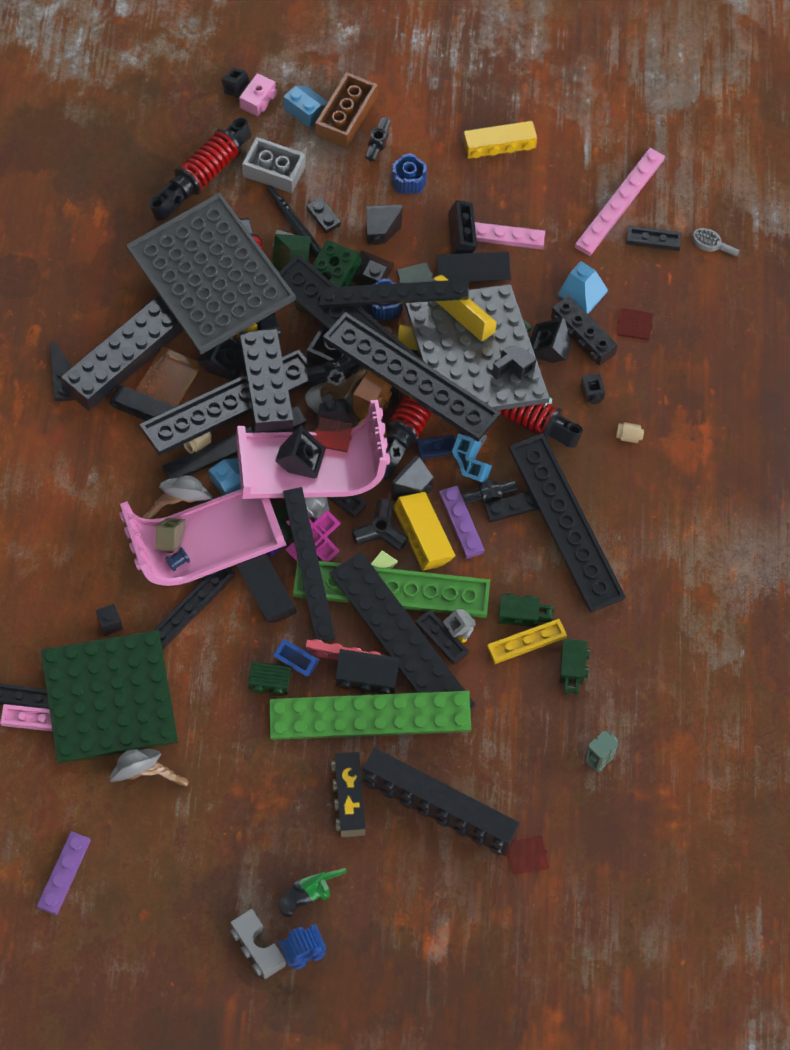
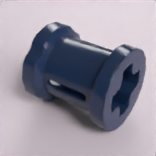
[165,547,190,572]

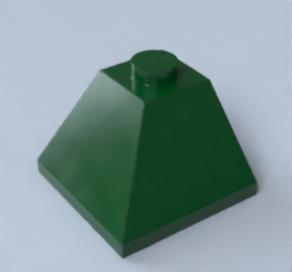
[273,234,311,271]

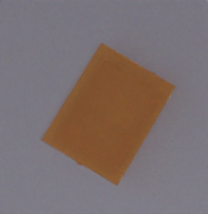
[135,346,201,407]

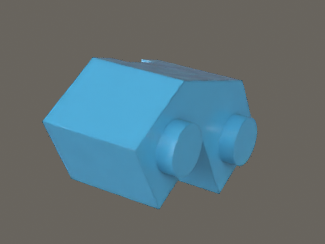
[452,433,492,482]

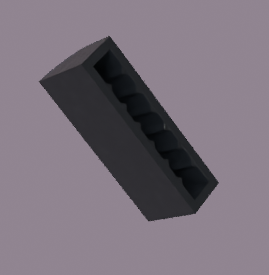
[436,252,511,282]
[236,554,297,623]

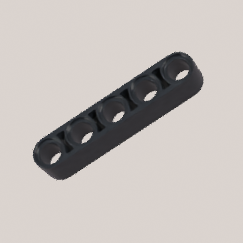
[109,385,175,421]

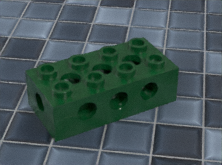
[293,240,362,316]

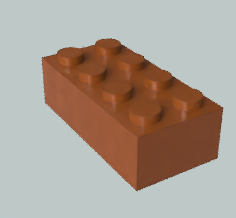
[315,72,378,148]

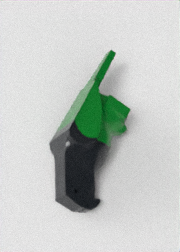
[278,868,347,917]

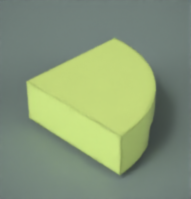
[371,551,398,569]

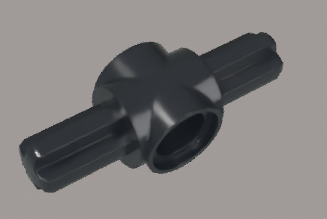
[366,117,391,162]
[462,480,518,504]

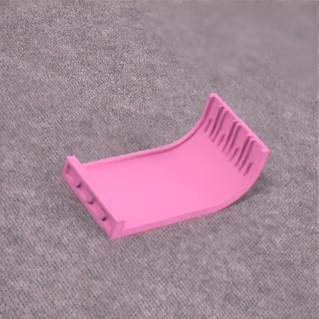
[236,400,390,499]
[119,489,286,586]

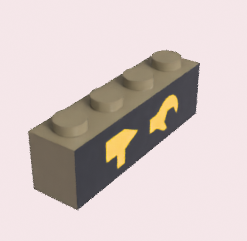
[331,752,366,837]

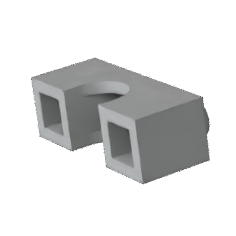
[230,909,286,979]

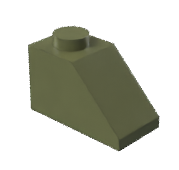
[156,518,186,553]

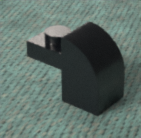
[492,346,537,380]

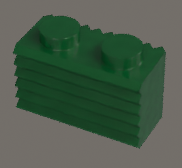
[248,661,291,696]

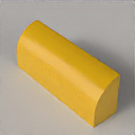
[433,275,496,342]
[393,492,456,571]

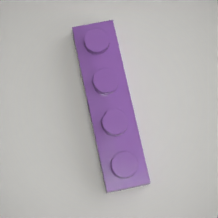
[439,486,485,559]
[37,831,91,916]

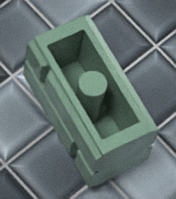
[584,731,618,772]

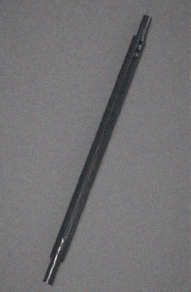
[267,186,377,321]

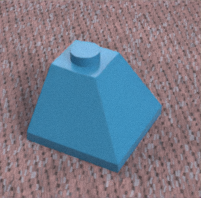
[557,261,608,314]
[209,458,241,496]

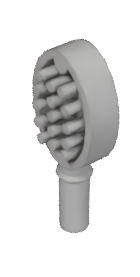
[692,228,740,257]

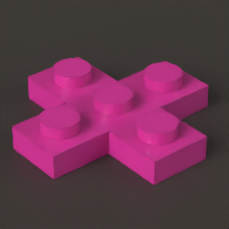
[285,509,341,562]

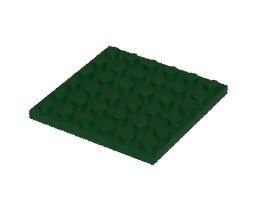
[41,630,178,764]

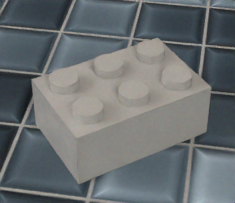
[242,137,306,193]

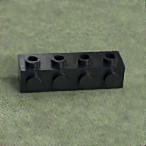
[551,296,618,366]

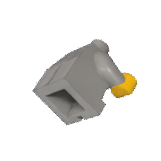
[443,609,476,643]

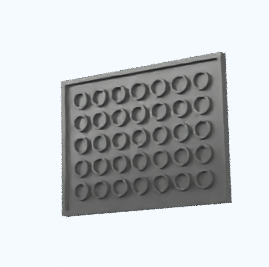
[126,193,296,354]
[404,284,550,419]

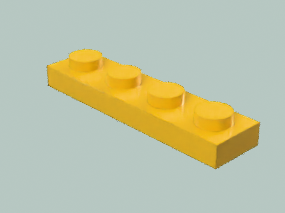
[487,619,567,664]

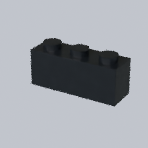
[448,200,477,254]

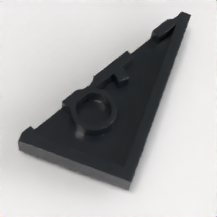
[50,342,75,402]

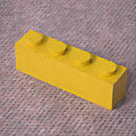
[463,121,537,158]

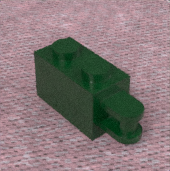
[498,593,554,627]
[559,639,590,696]

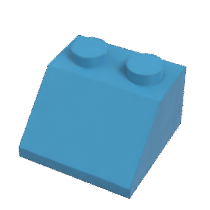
[284,86,328,128]

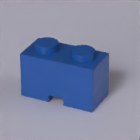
[273,639,320,677]

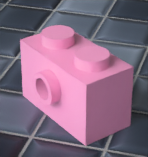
[239,73,277,117]

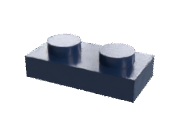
[417,434,455,460]

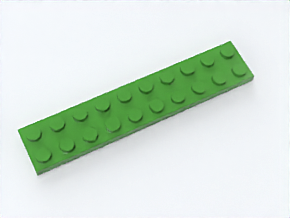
[293,560,490,618]
[270,691,471,740]

